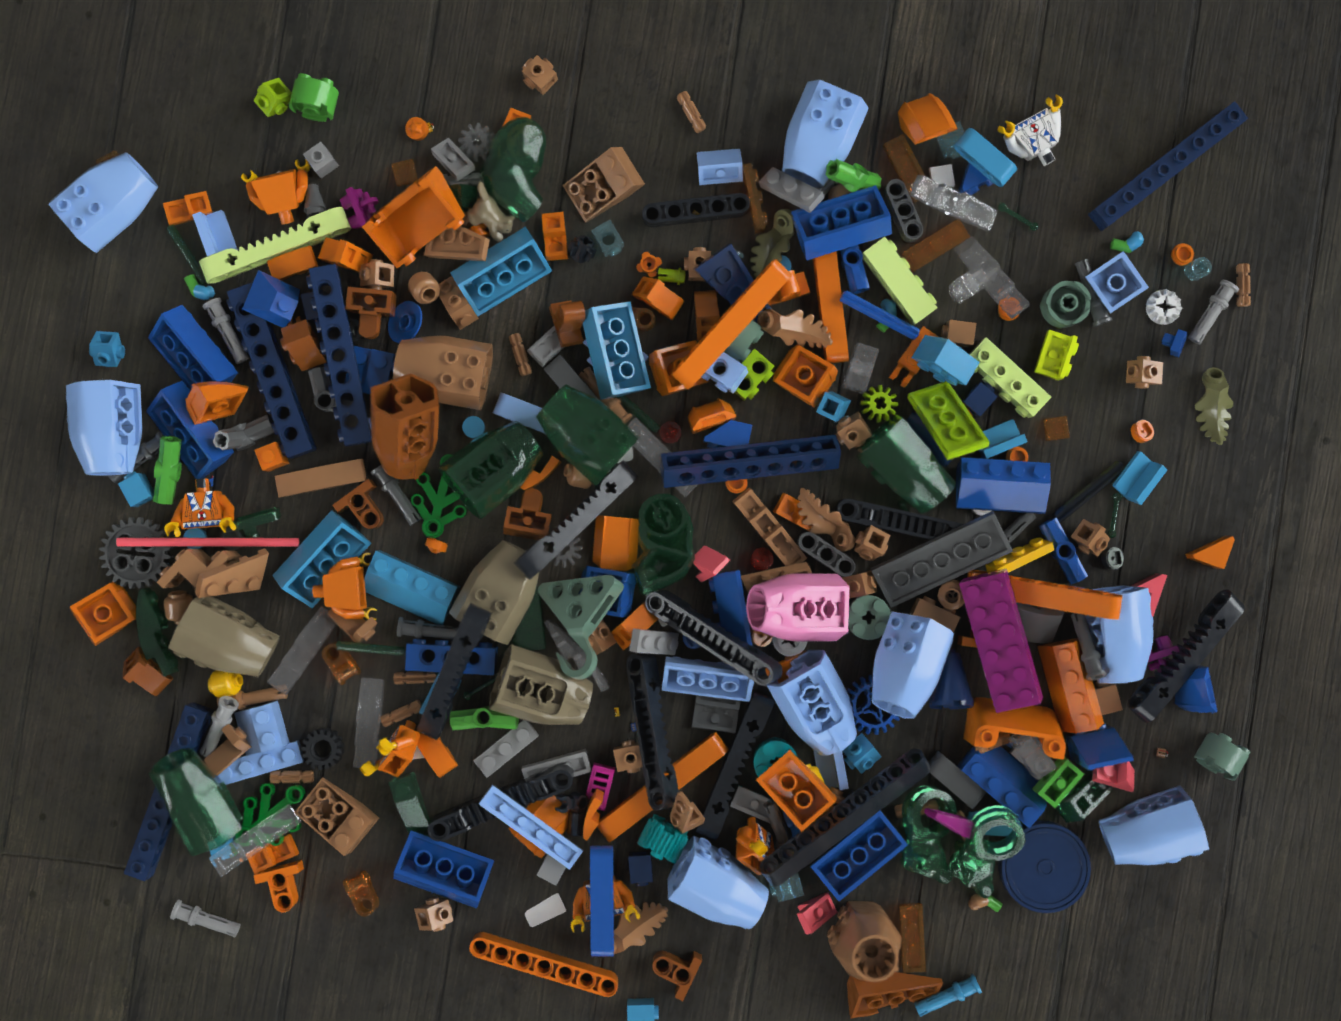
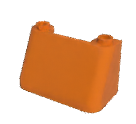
[362,166,465,268]
[963,697,1066,759]

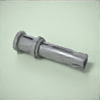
[1188,279,1239,345]
[202,298,249,364]
[200,696,239,757]
[170,899,241,938]

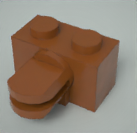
[345,287,397,340]
[280,316,327,371]
[503,488,552,540]

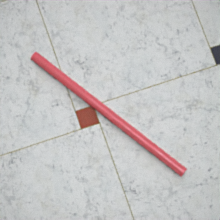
[116,538,299,547]

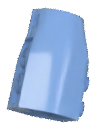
[782,80,869,188]
[48,152,158,253]
[66,380,142,476]
[1085,585,1154,684]
[872,612,954,719]
[766,650,857,756]
[1099,786,1209,865]
[667,836,769,929]

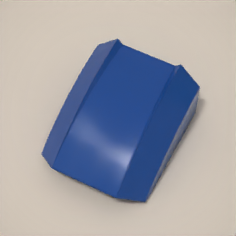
[578,566,636,617]
[1174,665,1218,713]

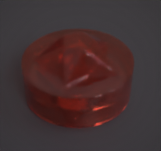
[659,421,681,444]
[750,548,774,571]

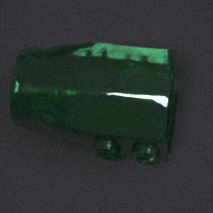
[536,384,641,486]
[856,414,956,513]
[438,421,543,520]
[149,748,243,856]

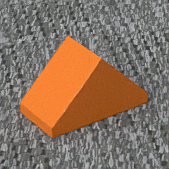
[1185,536,1235,569]

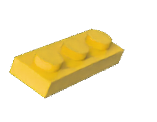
[985,538,1054,573]

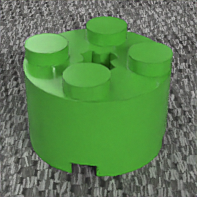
[289,73,339,122]

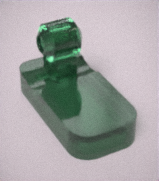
[234,507,282,538]

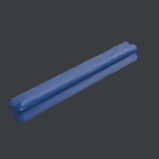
[840,291,920,339]

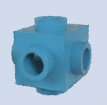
[89,331,125,367]
[843,733,881,774]

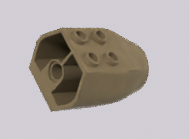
[449,540,539,645]
[168,596,280,678]
[489,644,593,725]

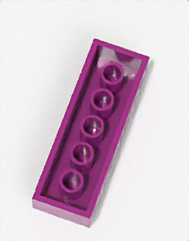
[959,568,1043,713]

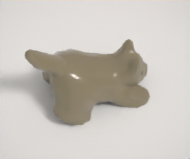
[467,181,515,242]

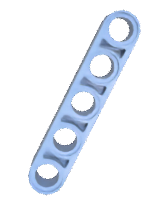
[493,393,601,452]

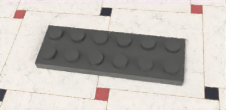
[871,511,1013,608]

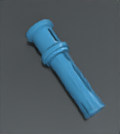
[914,974,982,1017]

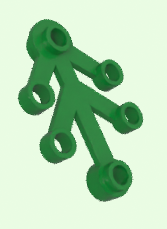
[411,454,473,538]
[235,783,306,846]

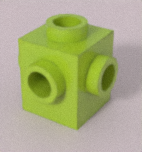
[254,78,292,117]

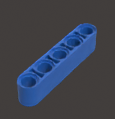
[590,846,614,957]

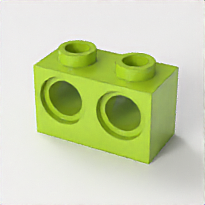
[734,349,774,401]

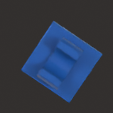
[1162,329,1187,358]

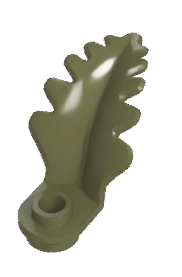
[750,209,794,278]
[1195,368,1233,445]

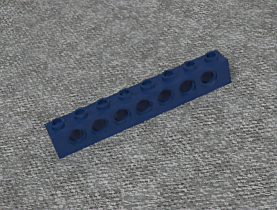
[1088,101,1249,231]
[306,264,372,446]
[226,283,317,459]
[661,435,841,488]
[124,702,214,882]

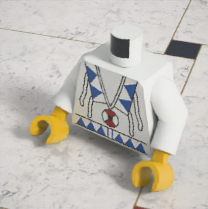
[997,94,1063,166]

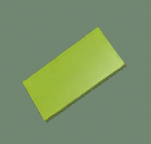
[907,381,989,460]

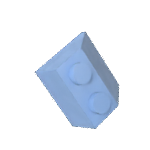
[1085,251,1149,313]
[234,700,290,755]

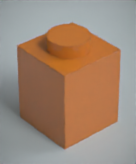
[254,442,290,472]

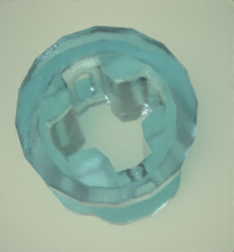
[1184,257,1212,281]

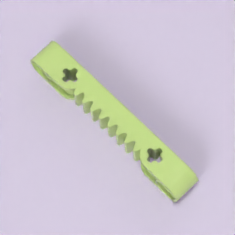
[199,207,351,284]

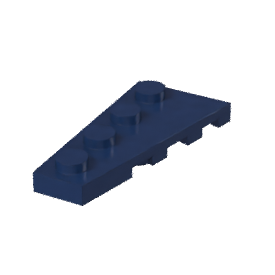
[694,244,771,330]

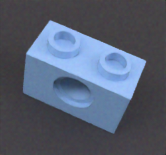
[701,352,748,394]

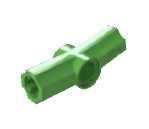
[825,159,882,192]
[153,436,182,505]
[450,706,519,731]

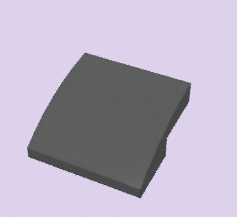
[1017,603,1064,643]
[692,695,740,734]

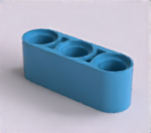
[953,128,1017,187]

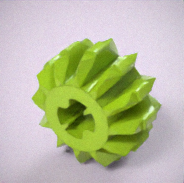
[860,385,898,423]

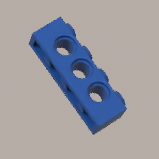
[405,639,498,675]

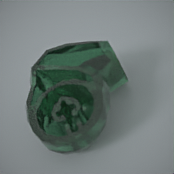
[480,117,546,222]
[631,494,695,596]

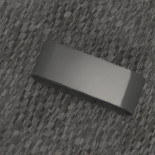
[883,179,923,244]
[543,355,601,417]
[797,532,855,577]
[928,751,987,809]

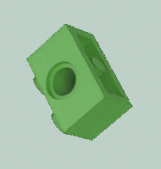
[1032,758,1084,808]

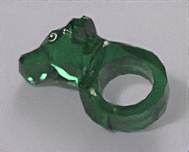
[900,785,957,884]
[949,805,1026,899]

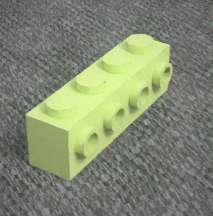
[862,237,937,326]
[969,337,1051,418]

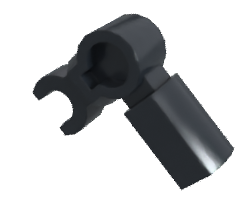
[555,792,589,836]

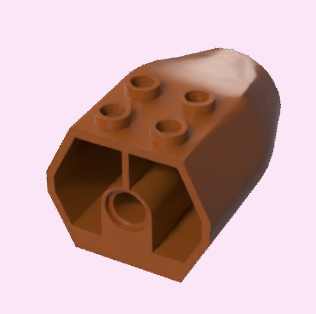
[370,374,439,480]

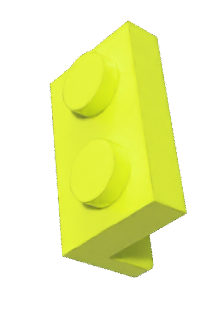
[1034,330,1079,381]

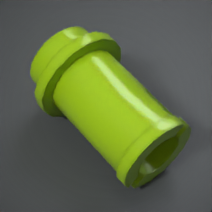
[658,267,686,285]

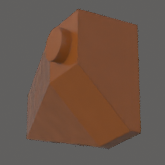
[847,972,943,1019]

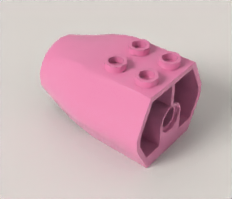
[746,573,849,642]

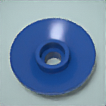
[388,301,422,343]

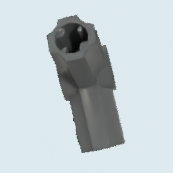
[308,367,354,412]
[213,415,274,451]

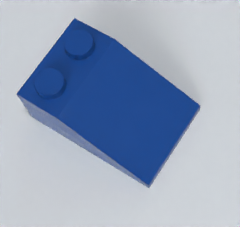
[1065,723,1134,770]

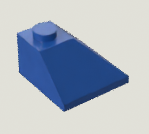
[242,270,300,328]

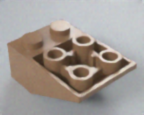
[563,147,645,222]
[294,778,379,856]

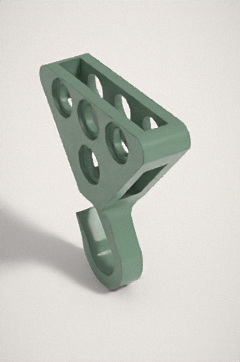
[538,575,624,680]

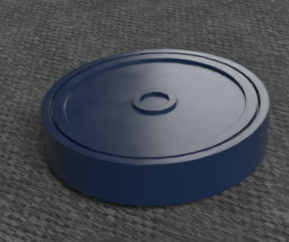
[998,820,1091,913]

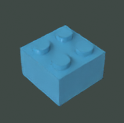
[911,335,980,386]

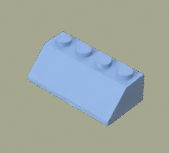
[662,656,754,702]

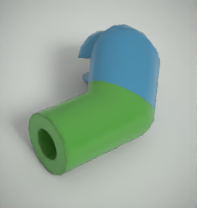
[1110,231,1144,253]
[184,274,215,300]
[876,299,897,333]

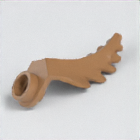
[757,309,833,348]
[797,488,855,552]
[614,902,668,954]

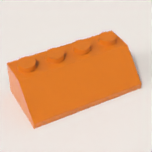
[1037,638,1104,733]

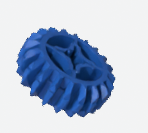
[846,675,900,735]

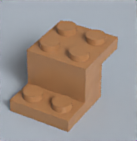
[157,549,241,588]

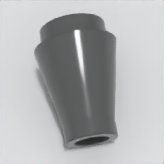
[304,184,326,218]

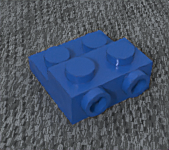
[344,346,396,395]

